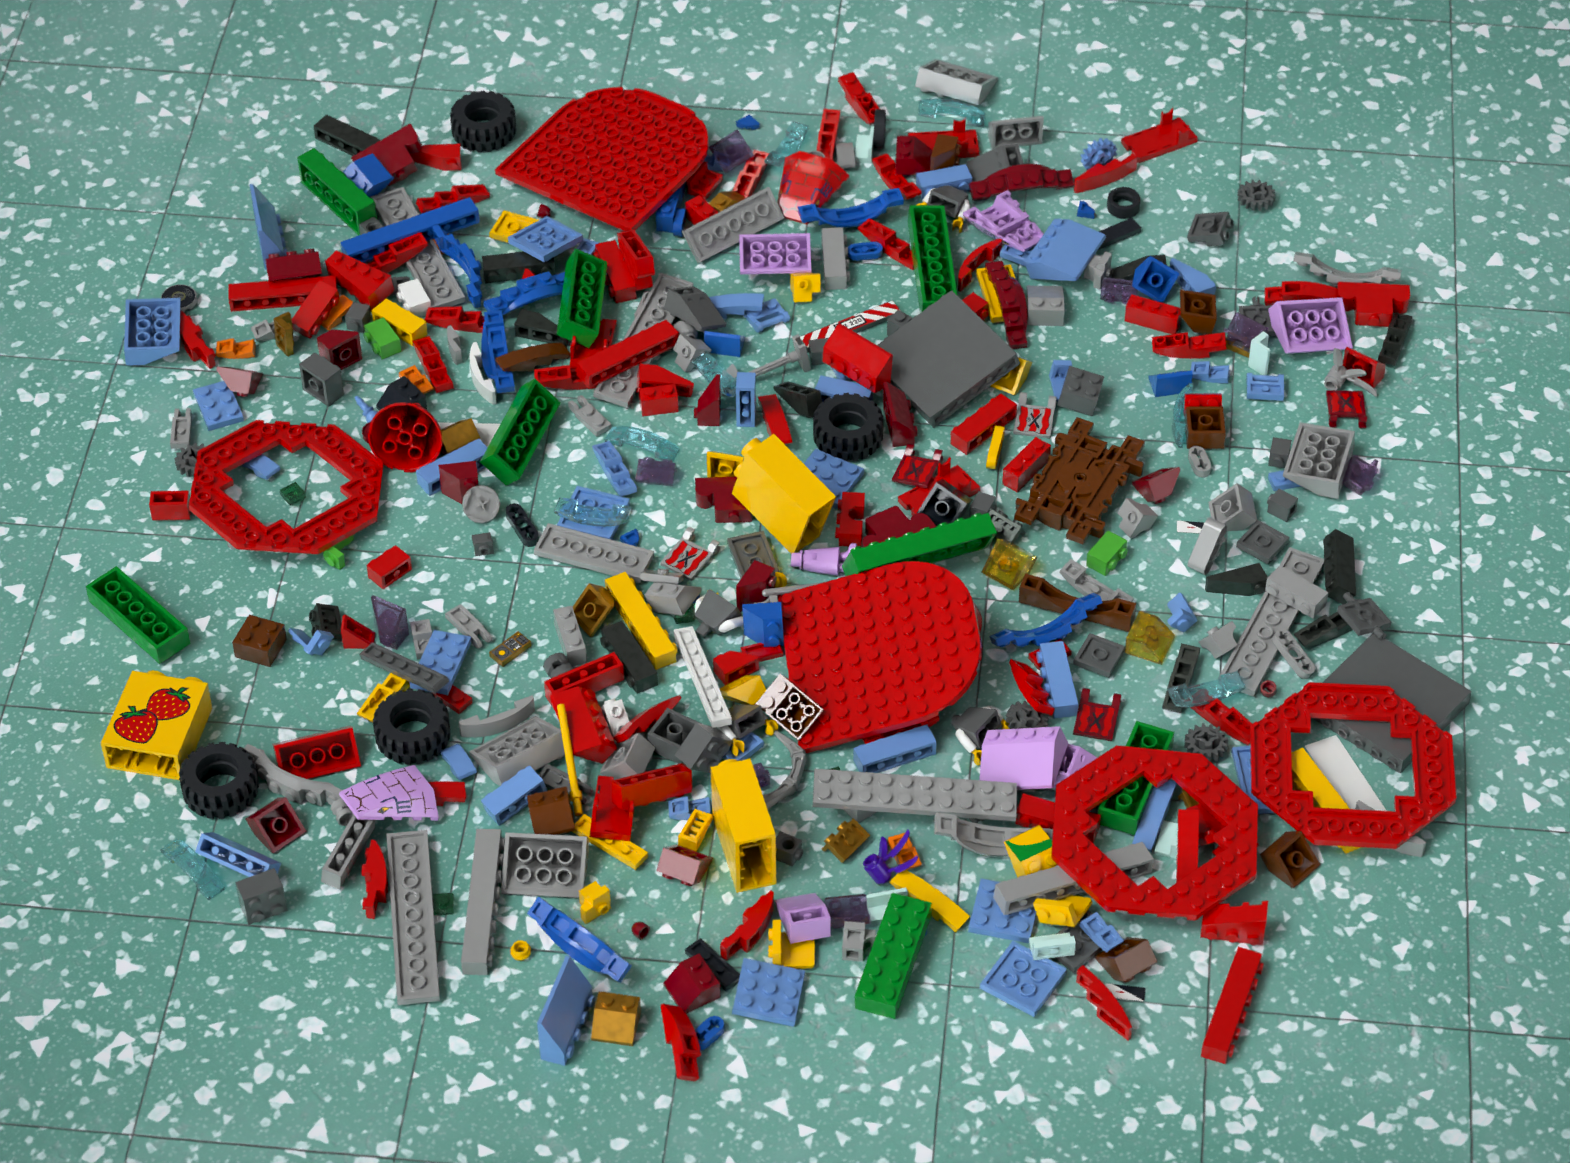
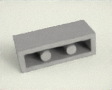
[1265,565,1328,618]
[553,606,587,666]

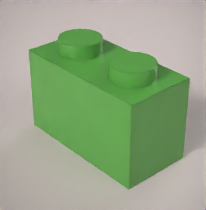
[363,317,401,360]
[1086,531,1128,576]

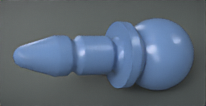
[355,396,377,423]

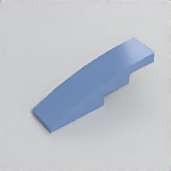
[709,293,764,319]
[592,441,637,497]
[1132,780,1177,852]

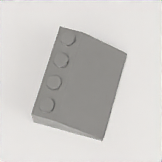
[915,59,998,106]
[1283,422,1355,499]
[469,716,565,786]
[501,832,589,898]

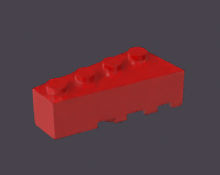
[325,250,394,312]

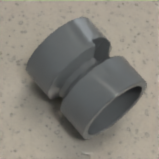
[543,653,574,678]

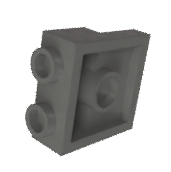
[1187,211,1234,246]

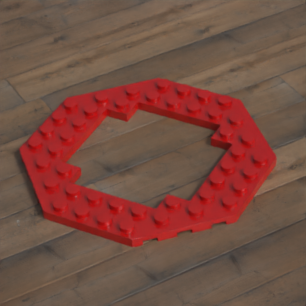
[189,420,383,554]
[1250,682,1456,849]
[1051,745,1258,921]

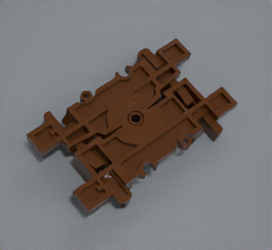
[1014,417,1145,545]

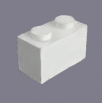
[396,279,431,318]

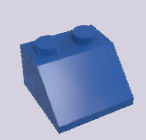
[343,153,394,198]
[742,602,784,647]

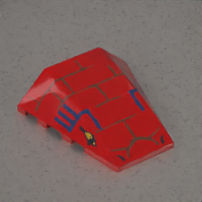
[777,151,850,225]

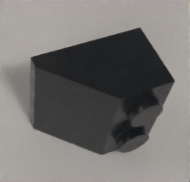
[376,376,427,410]
[917,479,973,526]

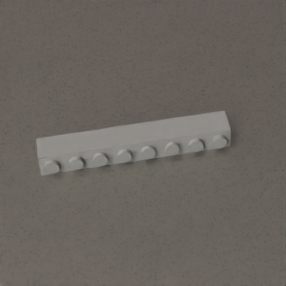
[461,829,505,975]
[993,842,1154,915]

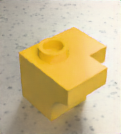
[790,273,821,302]
[579,881,611,924]

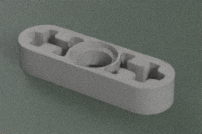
[1272,628,1315,679]

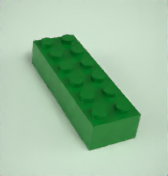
[297,148,378,236]
[557,248,607,348]
[480,379,561,486]
[85,566,191,664]
[1098,721,1175,835]
[855,892,932,1019]

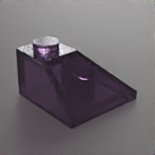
[708,129,755,174]
[371,595,409,650]

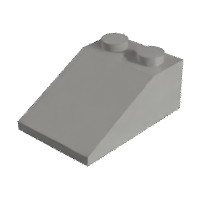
[1027,285,1064,326]

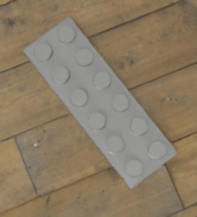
[682,187,784,263]
[534,523,654,583]

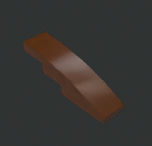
[495,342,570,371]

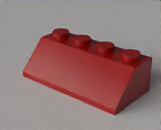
[822,323,893,393]
[550,686,617,764]
[273,726,361,779]

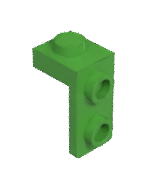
[323,535,354,570]

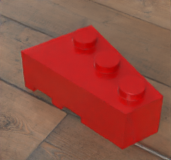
[1200,901,1268,945]

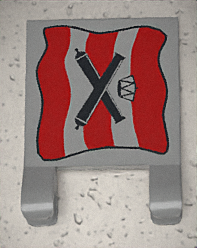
[1013,392,1056,439]
[660,527,720,581]

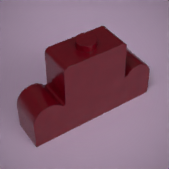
[351,123,422,186]
[695,477,753,523]
[862,506,937,548]

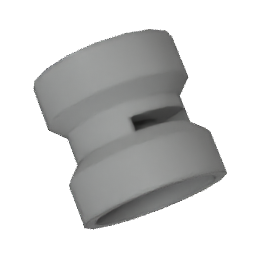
[330,798,353,826]

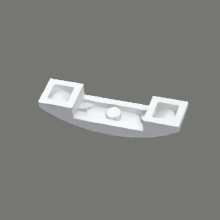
[470,342,497,405]

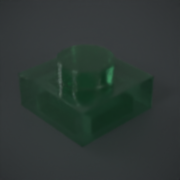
[280,482,306,506]
[674,603,696,624]
[433,893,454,915]

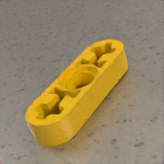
[986,426,1005,470]

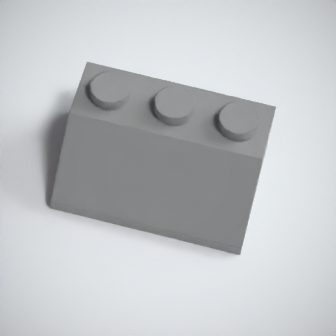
[988,116,1044,149]

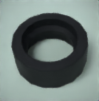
[1107,187,1141,219]

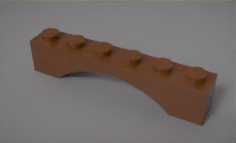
[1019,573,1136,632]

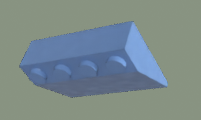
[249,184,287,270]
[1025,218,1106,281]
[124,298,181,365]
[537,956,595,1066]

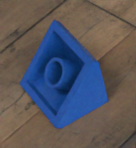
[1132,256,1180,303]
[704,331,746,357]
[1148,371,1193,397]

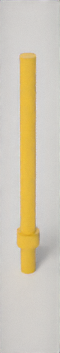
[557,704,583,816]

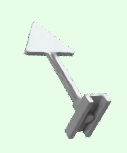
[720,334,811,396]

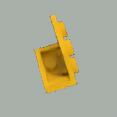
[1033,896,1093,927]
[768,920,815,969]

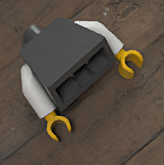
[917,185,970,233]
[695,589,744,638]
[718,705,778,756]
[951,707,1010,766]

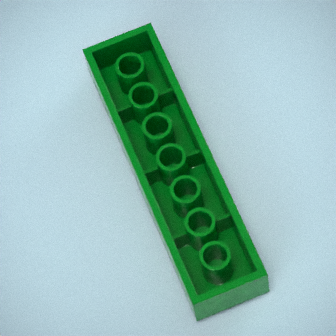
[907,205,957,313]
[842,513,997,576]

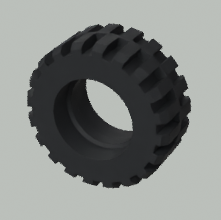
[450,90,516,153]
[813,393,884,462]
[373,689,451,765]
[179,742,259,819]

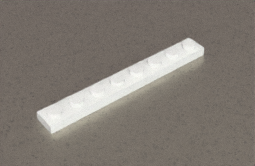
[674,626,732,728]

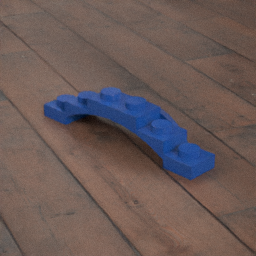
[798,188,904,227]
[432,224,483,309]
[484,272,565,314]
[481,310,515,393]
[989,593,1103,647]
[527,896,632,983]

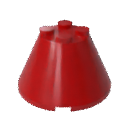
[368,402,442,472]

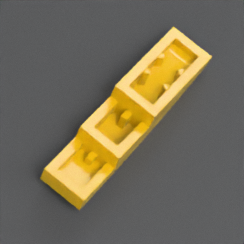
[357,673,410,723]
[889,870,970,933]

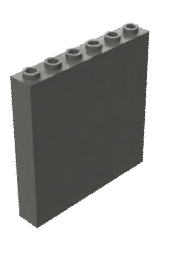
[877,290,1020,428]
[1313,633,1472,774]

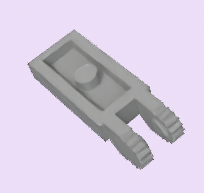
[568,395,612,437]
[170,408,192,449]
[445,604,492,649]

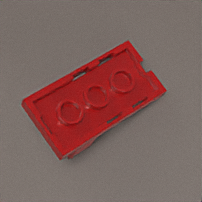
[1121,107,1198,164]
[908,116,979,158]
[569,319,617,370]
[898,457,980,516]
[590,775,635,841]

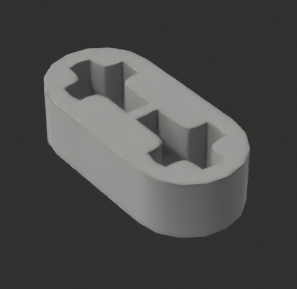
[1188,446,1211,478]

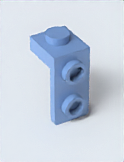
[1049,360,1072,402]
[1167,593,1198,632]
[288,628,334,655]

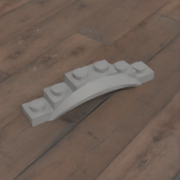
[1293,252,1402,286]
[244,744,343,807]
[934,813,1053,856]

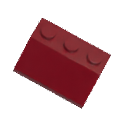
[265,248,322,281]
[883,382,918,447]

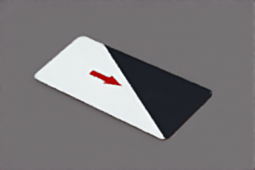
[1177,521,1205,533]
[1105,983,1145,1001]

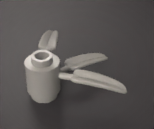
[1324,348,1377,397]

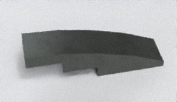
[1378,312,1413,366]
[1294,612,1353,648]
[1162,643,1200,713]

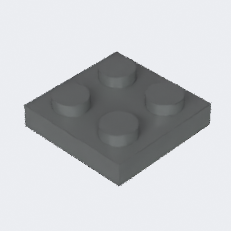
[1236,520,1290,564]
[1073,633,1125,678]

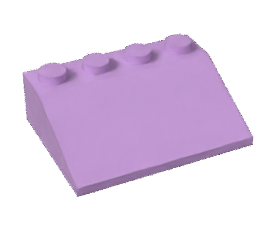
[739,233,811,274]
[1268,298,1353,354]
[979,726,1068,789]

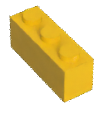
[372,298,428,346]

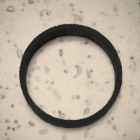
[874,109,886,148]

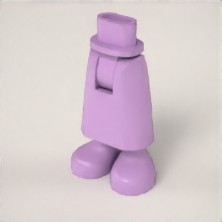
[791,543,857,576]

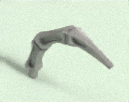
[763,730,807,810]

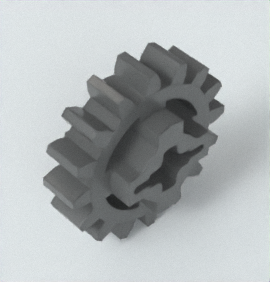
[1237,180,1276,211]
[175,443,204,477]
[1006,701,1049,729]
[1184,723,1228,761]

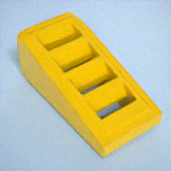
[678,809,713,852]

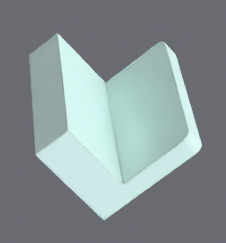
[855,126,874,164]
[1248,331,1270,375]
[1154,821,1178,859]
[866,888,908,926]
[1029,933,1076,960]

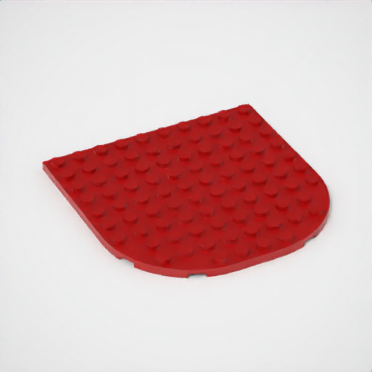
[495,87,709,231]
[777,561,982,754]

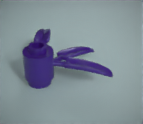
[863,829,919,884]

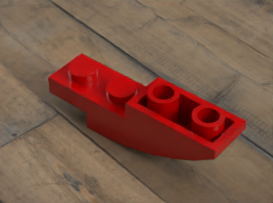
[838,72,879,125]
[1265,281,1338,306]
[180,310,216,369]
[1152,332,1227,359]
[362,840,388,919]
[720,890,774,961]
[660,1004,701,1082]

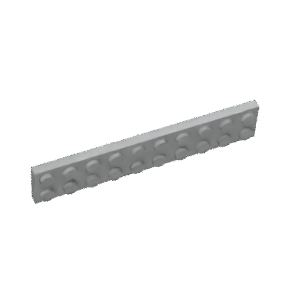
[371,187,466,307]
[593,273,693,408]
[1218,547,1324,697]
[813,769,1017,821]
[387,830,440,1005]

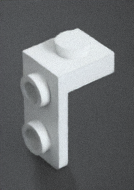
[601,699,633,742]

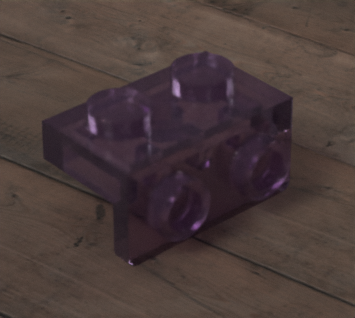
[1100,277,1138,304]
[1223,312,1268,348]
[1342,455,1378,496]
[825,894,870,928]

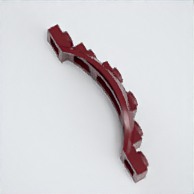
[969,164,1074,201]
[985,261,1028,350]

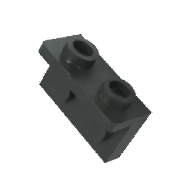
[989,509,1025,548]
[309,603,342,640]

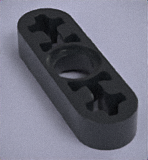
[506,503,539,547]

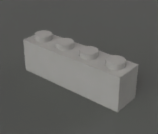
[822,227,850,290]
[321,814,375,890]

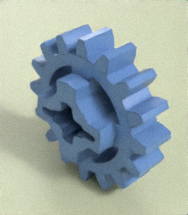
[1080,138,1117,170]

